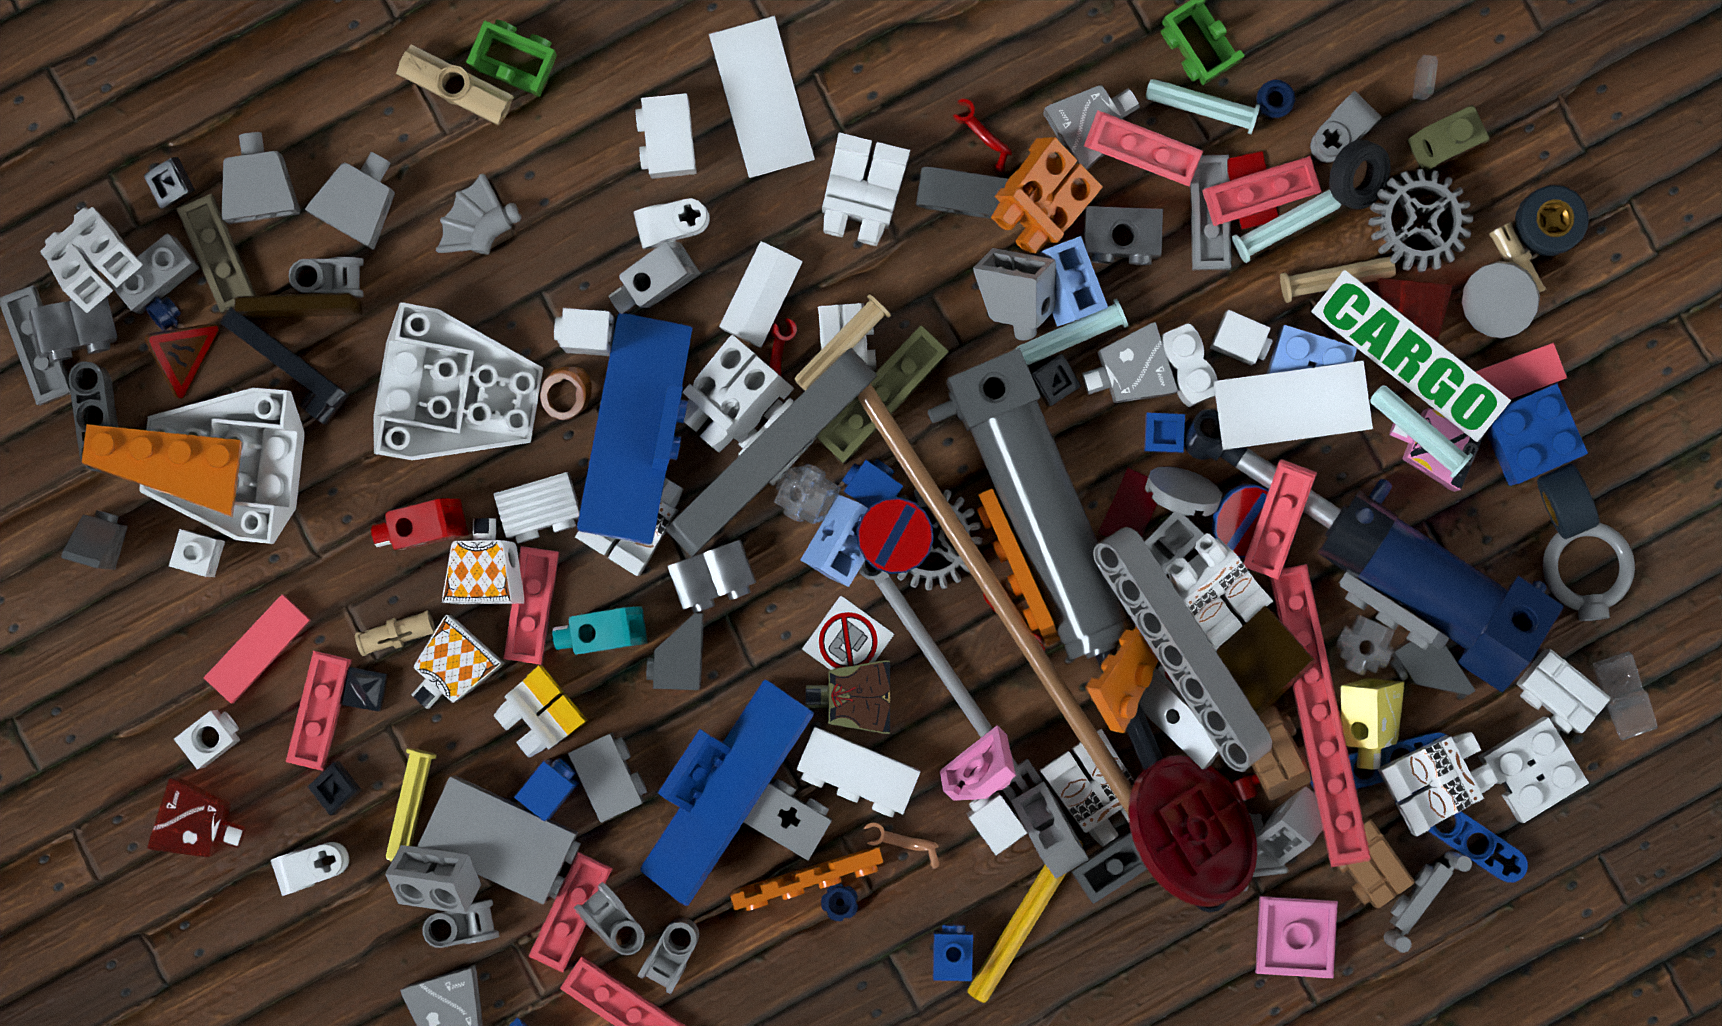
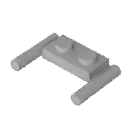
[1384,851,1472,953]

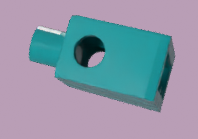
[552,606,648,655]

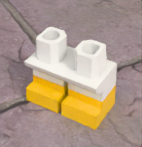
[494,665,588,758]

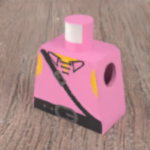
[1389,408,1485,492]

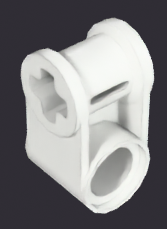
[633,198,710,249]
[271,842,349,896]

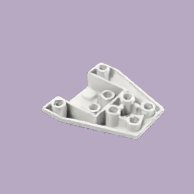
[374,302,543,460]
[139,388,305,544]

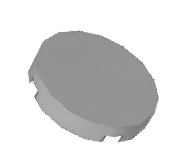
[1462,261,1540,338]
[1145,466,1222,516]

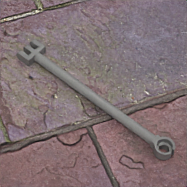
[859,560,1042,802]

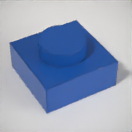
[1144,413,1185,453]

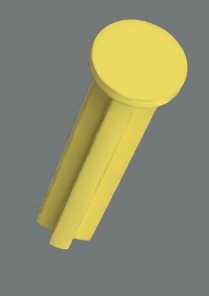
[386,748,437,862]

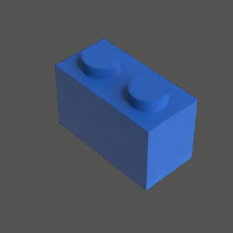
[514,758,580,822]

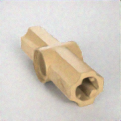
[396,44,514,126]

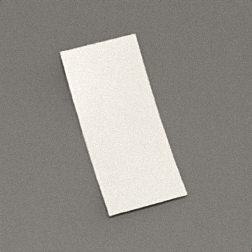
[709,16,815,178]
[1214,361,1373,450]

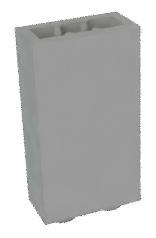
[417,775,581,904]

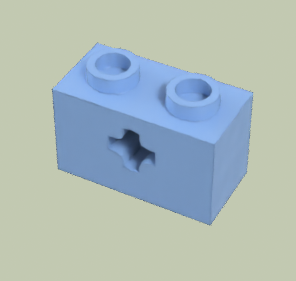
[1033,236,1108,327]
[801,495,868,587]

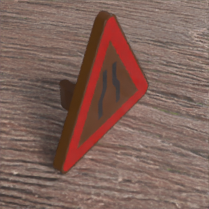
[145,323,219,399]

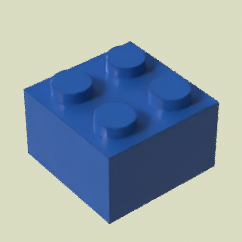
[1486,383,1588,486]

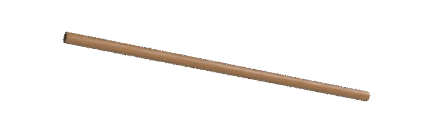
[857,383,1133,814]

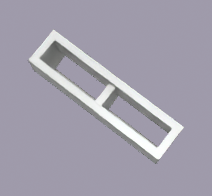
[719,241,803,347]

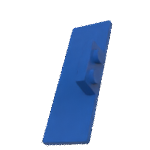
[577,313,692,545]
[640,680,814,906]

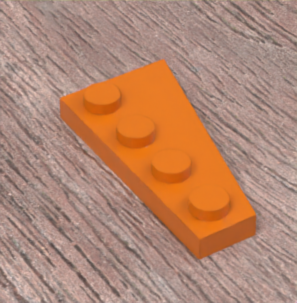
[82,424,242,518]
[977,489,1060,646]
[1086,626,1159,733]
[730,845,884,911]

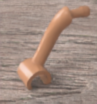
[863,821,940,868]

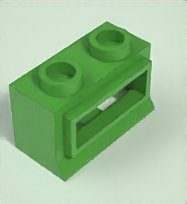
[1161,0,1244,85]
[466,19,557,98]

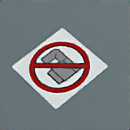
[803,596,894,670]

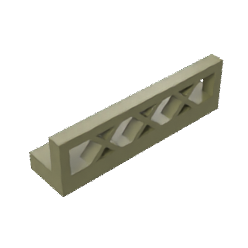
[816,326,949,465]

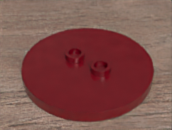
[1128,756,1257,907]

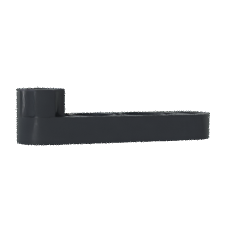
[220,307,349,425]

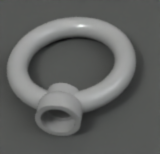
[1543,523,1635,621]

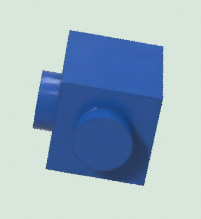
[842,459,903,509]
[933,924,973,981]

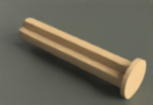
[1280,257,1396,303]
[795,294,891,391]

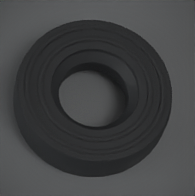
[1329,140,1391,209]

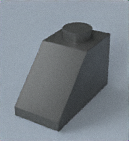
[61,510,128,570]
[646,613,704,690]
[1389,639,1475,695]
[1070,832,1147,904]

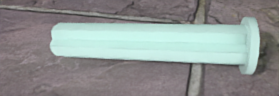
[1146,79,1260,134]
[1232,189,1342,263]
[1016,298,1129,366]
[1370,385,1473,478]

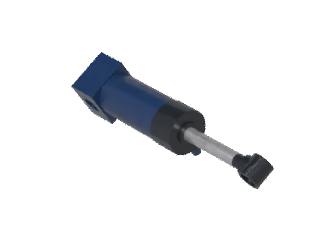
[1184,409,1564,693]

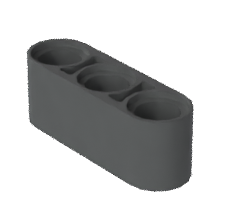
[916,167,1020,223]
[69,361,118,473]

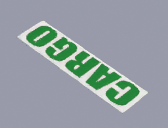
[1311,270,1511,442]

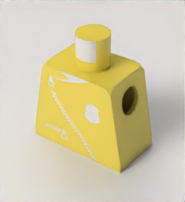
[1341,678,1404,769]

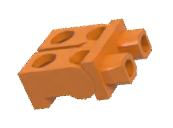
[991,137,1103,254]

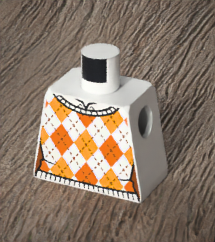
[442,518,524,604]
[411,615,505,710]

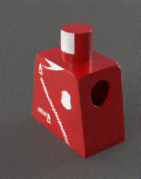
[371,499,469,550]

